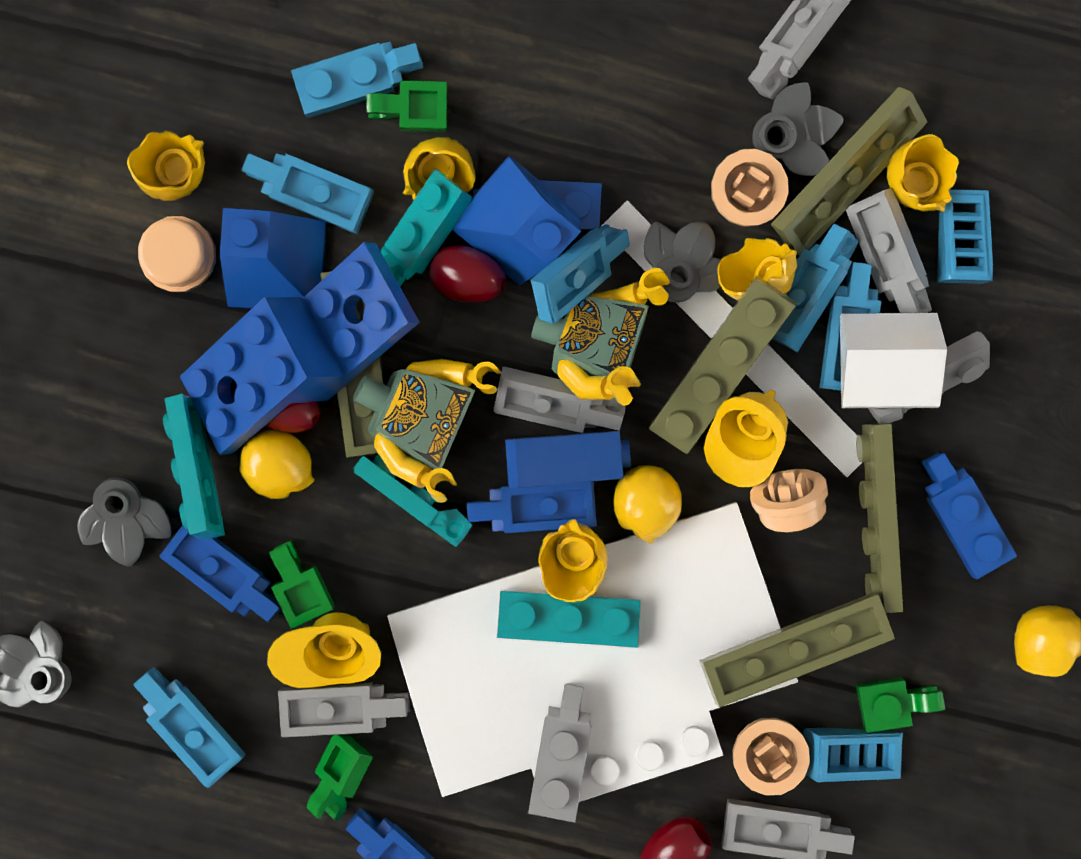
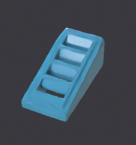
[937,190,993,284]
[803,728,903,782]

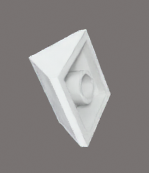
[840,313,947,408]

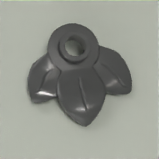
[752,82,844,176]
[643,221,721,303]
[77,477,172,567]
[0,621,72,707]

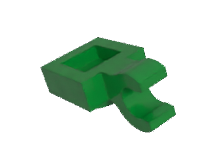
[367,81,447,132]
[269,540,335,629]
[856,677,945,733]
[307,734,373,820]

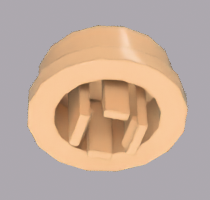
[711,149,789,227]
[138,216,216,292]
[750,469,828,532]
[732,718,810,795]

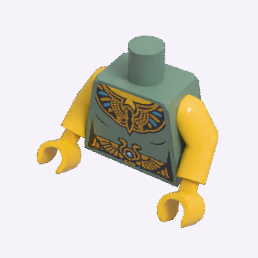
[531,268,670,406]
[353,359,502,503]

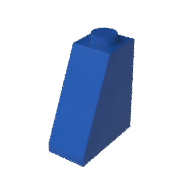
[505,431,631,489]

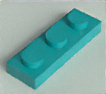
[163,394,225,539]
[497,591,641,648]

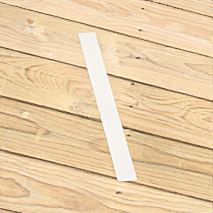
[601,200,862,477]

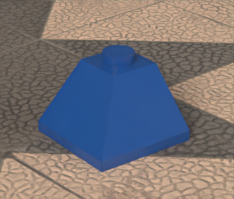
[452,155,581,286]
[220,208,327,309]

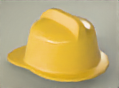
[704,389,788,487]
[267,612,381,688]

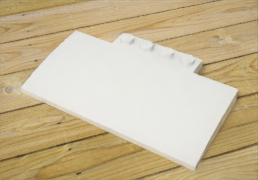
[387,502,798,802]

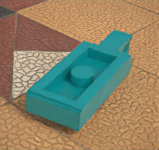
[381,168,472,286]
[353,455,472,547]

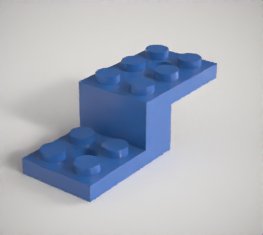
[180,242,420,455]

